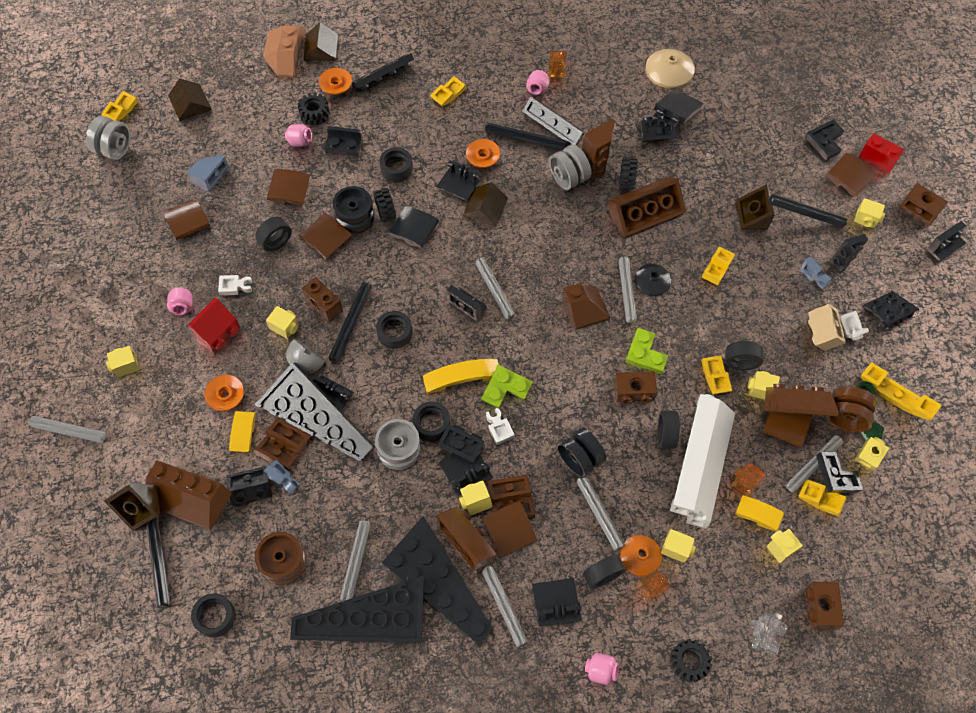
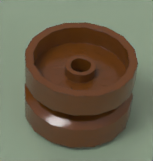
[827,387,877,432]
[255,532,306,585]

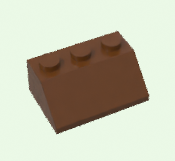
[582,119,615,181]
[764,384,839,416]
[437,507,497,575]

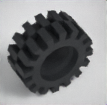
[298,93,330,125]
[619,157,638,190]
[373,188,397,222]
[670,639,712,682]

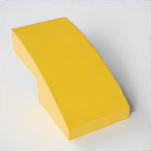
[430,76,466,107]
[101,91,139,121]
[702,247,735,285]
[701,355,732,395]
[229,411,256,452]
[799,480,846,517]
[736,495,784,532]

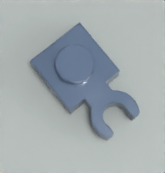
[800,257,831,289]
[264,460,300,494]

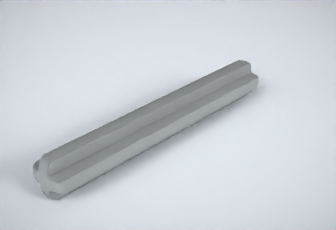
[476,257,515,320]
[619,257,637,323]
[29,416,107,443]
[785,435,843,493]
[577,477,624,551]
[340,520,371,602]
[482,566,527,647]

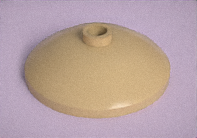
[646,49,695,89]

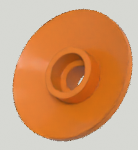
[319,68,352,95]
[466,139,500,168]
[204,375,244,411]
[620,535,662,577]

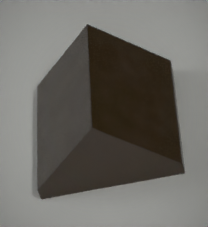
[303,22,339,61]
[168,78,212,121]
[463,182,508,227]
[736,184,775,230]
[104,482,160,531]

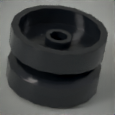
[333,186,374,233]
[556,426,607,478]

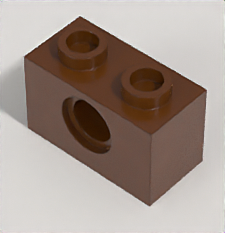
[900,183,948,225]
[302,277,343,322]
[614,372,658,404]
[805,581,844,630]

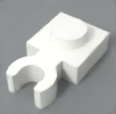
[218,275,253,295]
[486,408,515,445]

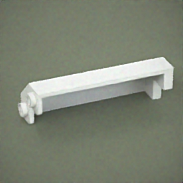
[670,394,735,529]

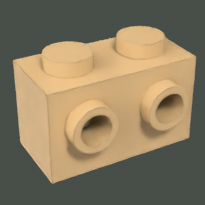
[808,304,846,351]

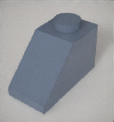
[187,155,229,191]

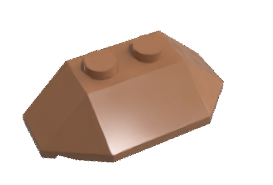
[263,25,305,78]

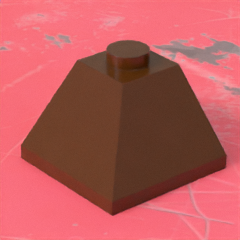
[562,283,610,330]

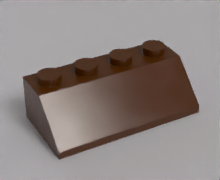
[607,177,686,237]
[146,460,232,530]

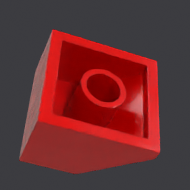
[859,133,905,173]
[188,298,240,354]

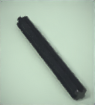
[485,122,567,150]
[768,194,847,228]
[328,281,372,363]
[146,516,170,608]

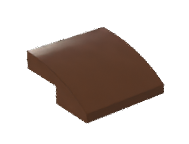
[826,153,876,197]
[266,169,310,207]
[163,198,210,240]
[299,213,352,260]
[763,411,813,448]
[254,418,311,471]
[487,475,535,519]
[482,500,537,558]

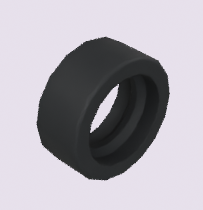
[379,147,413,182]
[255,216,292,251]
[376,311,413,349]
[725,341,763,370]
[413,401,451,441]
[657,411,680,449]
[583,554,626,589]
[191,593,235,638]

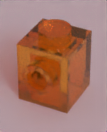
[548,50,567,78]
[731,462,766,497]
[636,569,669,603]

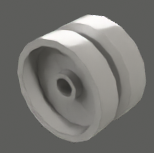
[86,116,131,160]
[549,145,591,190]
[375,419,421,470]

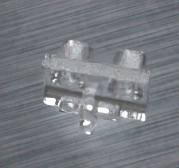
[749,613,788,654]

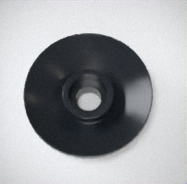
[634,264,671,296]

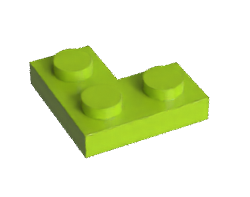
[625,327,668,375]
[481,365,533,408]

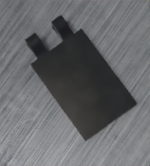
[653,89,704,127]

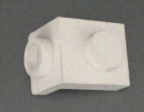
[839,311,869,340]

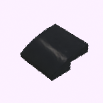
[388,206,439,248]

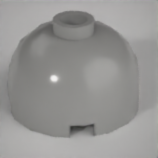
[286,339,325,375]

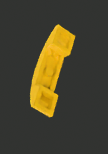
[423,359,499,394]
[861,362,942,420]

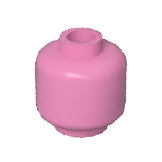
[526,70,550,95]
[285,124,312,147]
[167,288,193,315]
[585,653,619,685]

